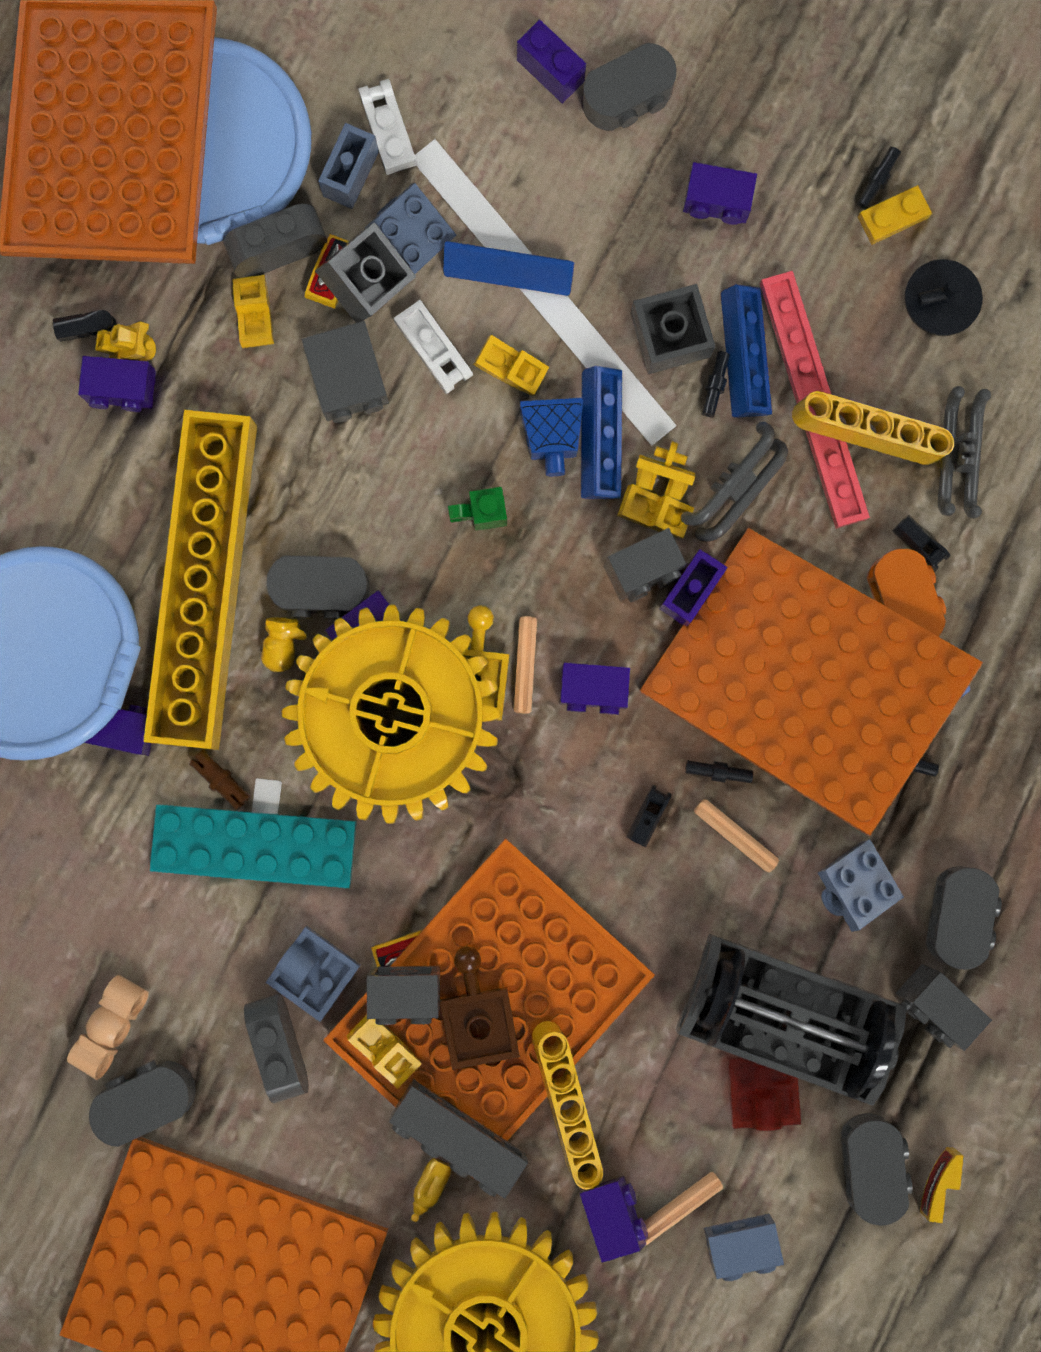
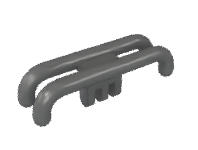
[938,386,991,519]
[681,422,788,542]

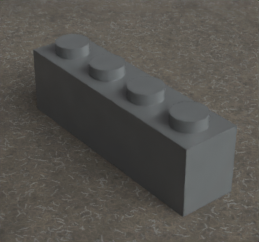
[389,1079,528,1199]

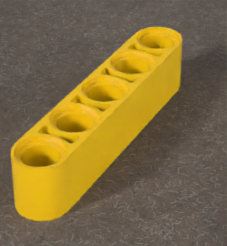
[792,391,954,465]
[532,1021,603,1190]

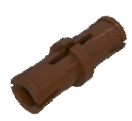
[189,750,251,811]

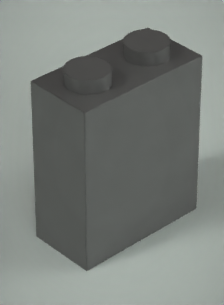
[301,321,389,423]

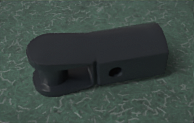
[53,310,117,342]
[892,515,950,572]
[626,785,672,847]

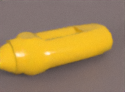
[411,1158,452,1222]

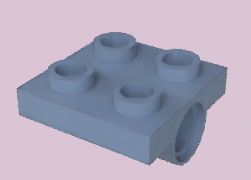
[365,183,457,274]
[818,839,904,932]
[265,926,361,1022]

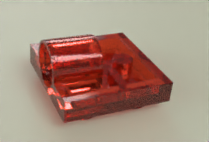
[727,1057,801,1131]

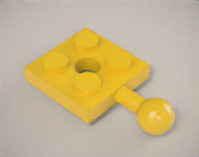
[463,605,510,721]

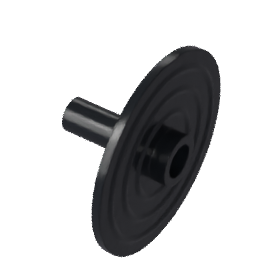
[904,259,983,336]

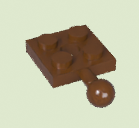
[440,947,520,1070]

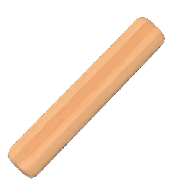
[514,616,537,714]
[694,799,779,873]
[644,1172,723,1245]

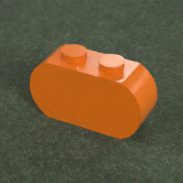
[867,549,946,637]

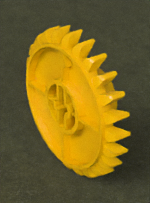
[281,604,501,824]
[373,1211,599,1352]

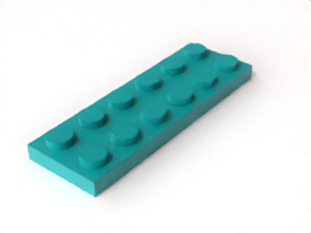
[150,804,357,888]

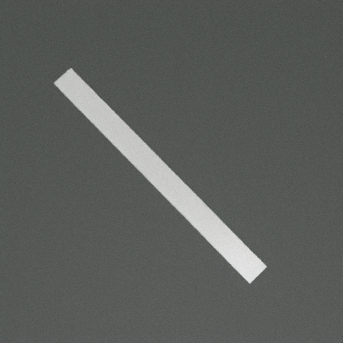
[415,139,677,446]

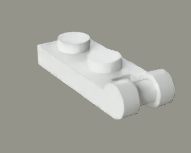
[358,79,417,175]
[394,300,473,394]

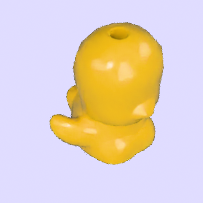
[261,617,307,672]

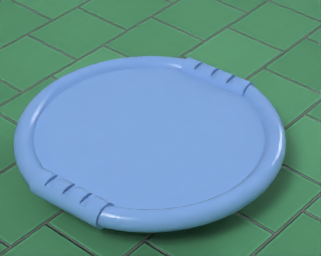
[197,37,312,245]
[0,546,141,761]

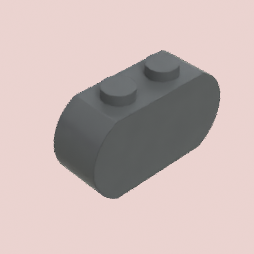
[582,43,677,131]
[223,204,327,278]
[266,556,370,620]
[926,866,1002,970]
[244,994,309,1104]
[89,1060,196,1147]
[840,1113,913,1226]

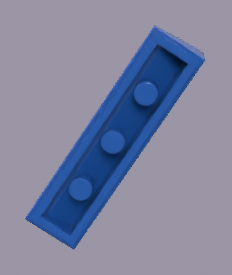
[443,241,574,296]
[721,284,772,418]
[581,366,622,499]

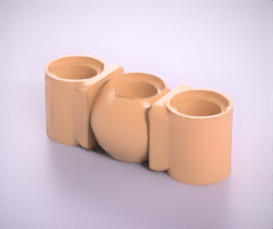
[67,975,149,1080]

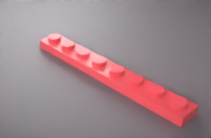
[760,271,870,529]

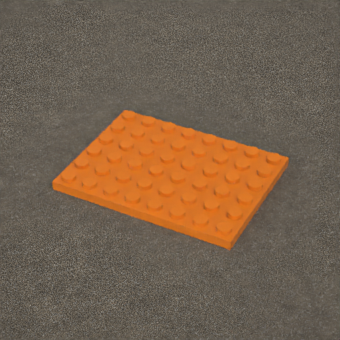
[0,0,217,264]
[639,528,983,837]
[323,838,655,1179]
[60,1137,388,1352]

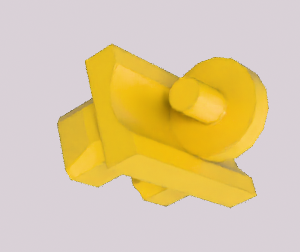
[95,322,156,361]
[636,441,696,500]

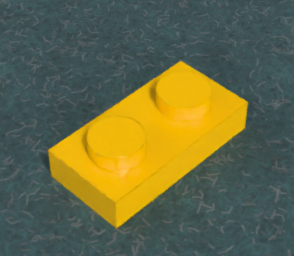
[858,185,932,245]

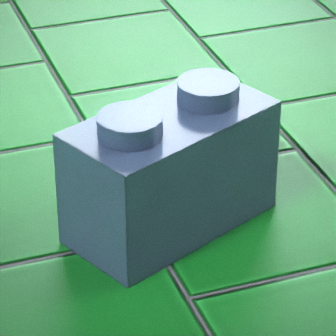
[318,123,379,209]
[704,1214,784,1281]

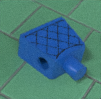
[520,398,583,477]

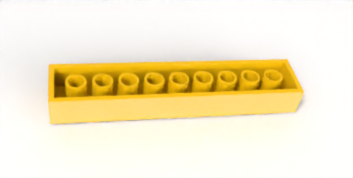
[144,410,257,750]

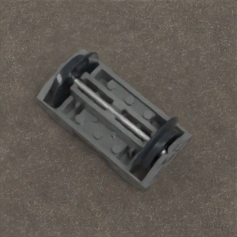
[675,934,907,1106]

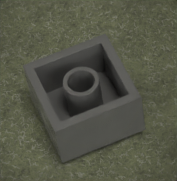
[315,222,416,323]
[630,284,715,374]
[603,528,686,603]
[895,964,992,1051]
[367,966,440,1025]

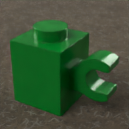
[448,487,507,531]

